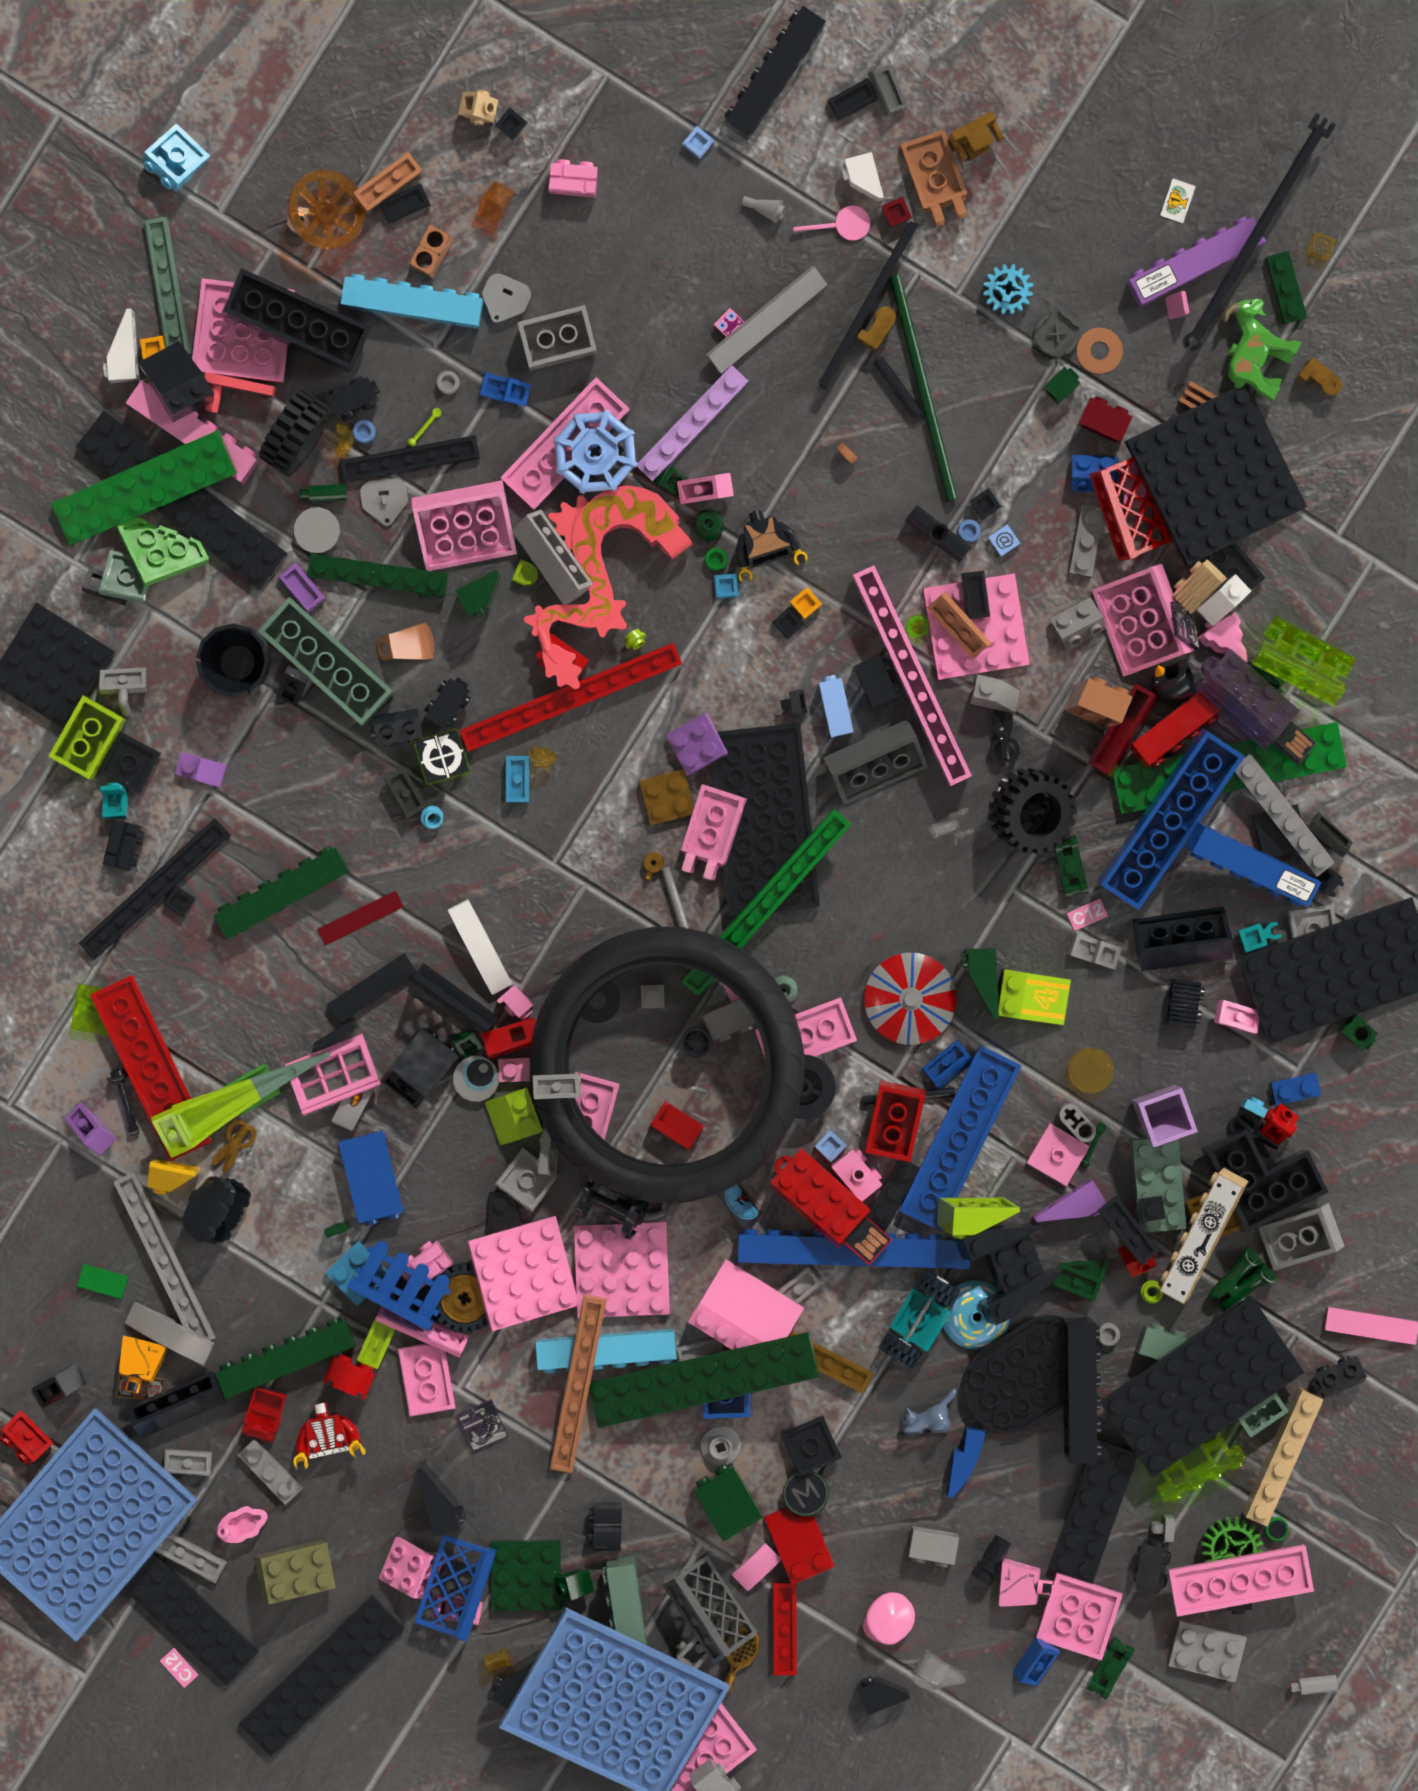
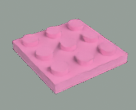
[1035,1572,1123,1660]

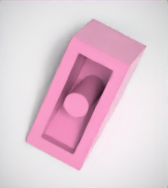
[677,473,734,504]

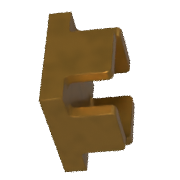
[948,111,1004,163]

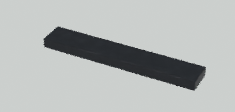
[339,435,480,484]

